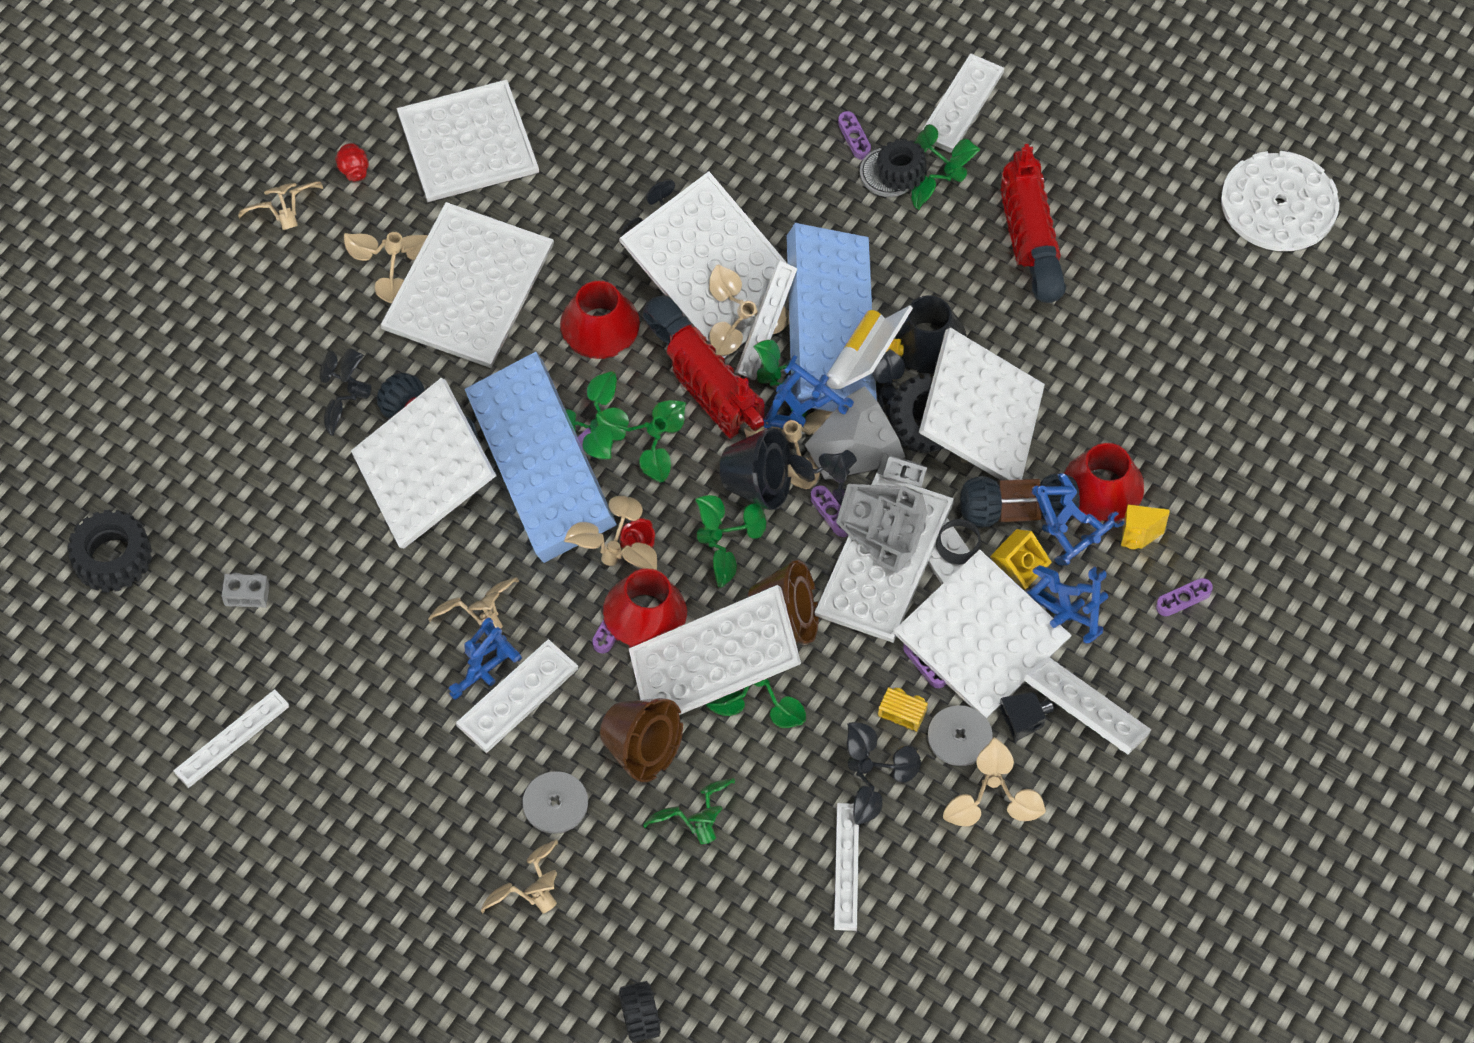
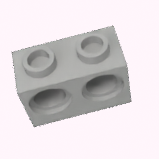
[877,453,927,487]
[222,573,270,608]

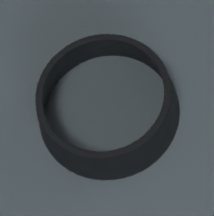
[936,519,982,565]

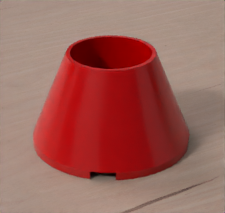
[560,281,640,359]
[1064,443,1144,522]
[603,568,687,648]

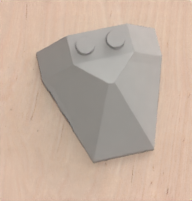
[804,386,905,480]
[836,484,928,573]

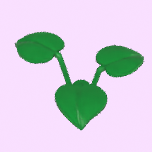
[911,124,980,210]
[753,340,809,419]
[565,371,617,459]
[596,400,686,483]
[695,495,767,588]
[706,678,806,728]
[643,778,736,845]

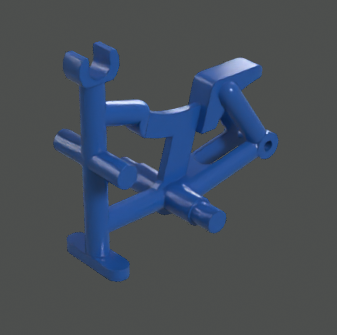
[763,355,854,428]
[1032,473,1125,566]
[1026,565,1108,643]
[449,617,522,700]

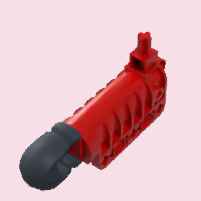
[1001,144,1066,303]
[643,296,764,439]

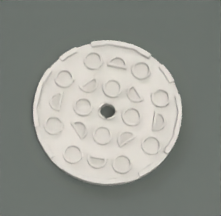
[1221,151,1339,251]

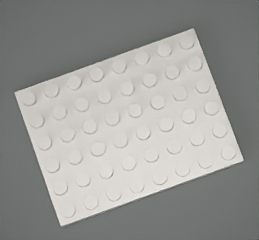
[619,171,789,359]
[381,202,554,368]

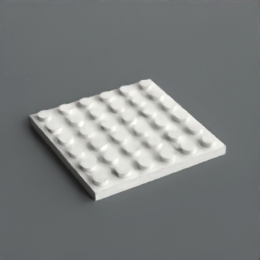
[397,80,539,202]
[919,328,1045,480]
[351,378,496,549]
[893,550,1072,719]

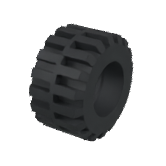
[877,139,927,191]
[619,981,661,1043]

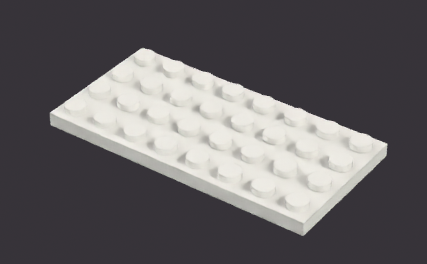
[815,473,954,643]
[629,585,801,715]

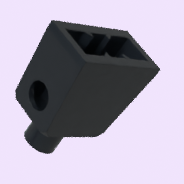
[999,692,1054,742]

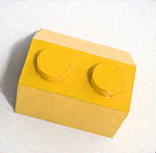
[1121,505,1170,549]
[990,529,1052,590]

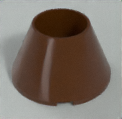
[748,560,819,645]
[600,698,683,782]

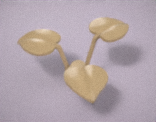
[238,182,323,230]
[344,232,428,303]
[709,264,790,356]
[744,410,833,489]
[564,496,657,570]
[428,577,519,629]
[943,737,1046,826]
[481,839,558,913]

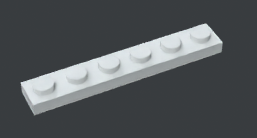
[735,261,797,380]
[174,689,289,788]
[834,803,859,931]

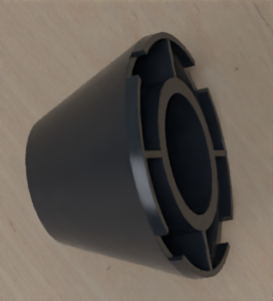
[894,295,967,374]
[720,427,792,510]

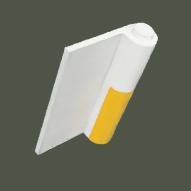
[827,306,913,389]

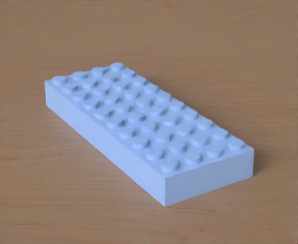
[787,223,877,412]
[465,352,617,563]

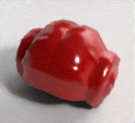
[335,143,369,181]
[619,518,655,549]

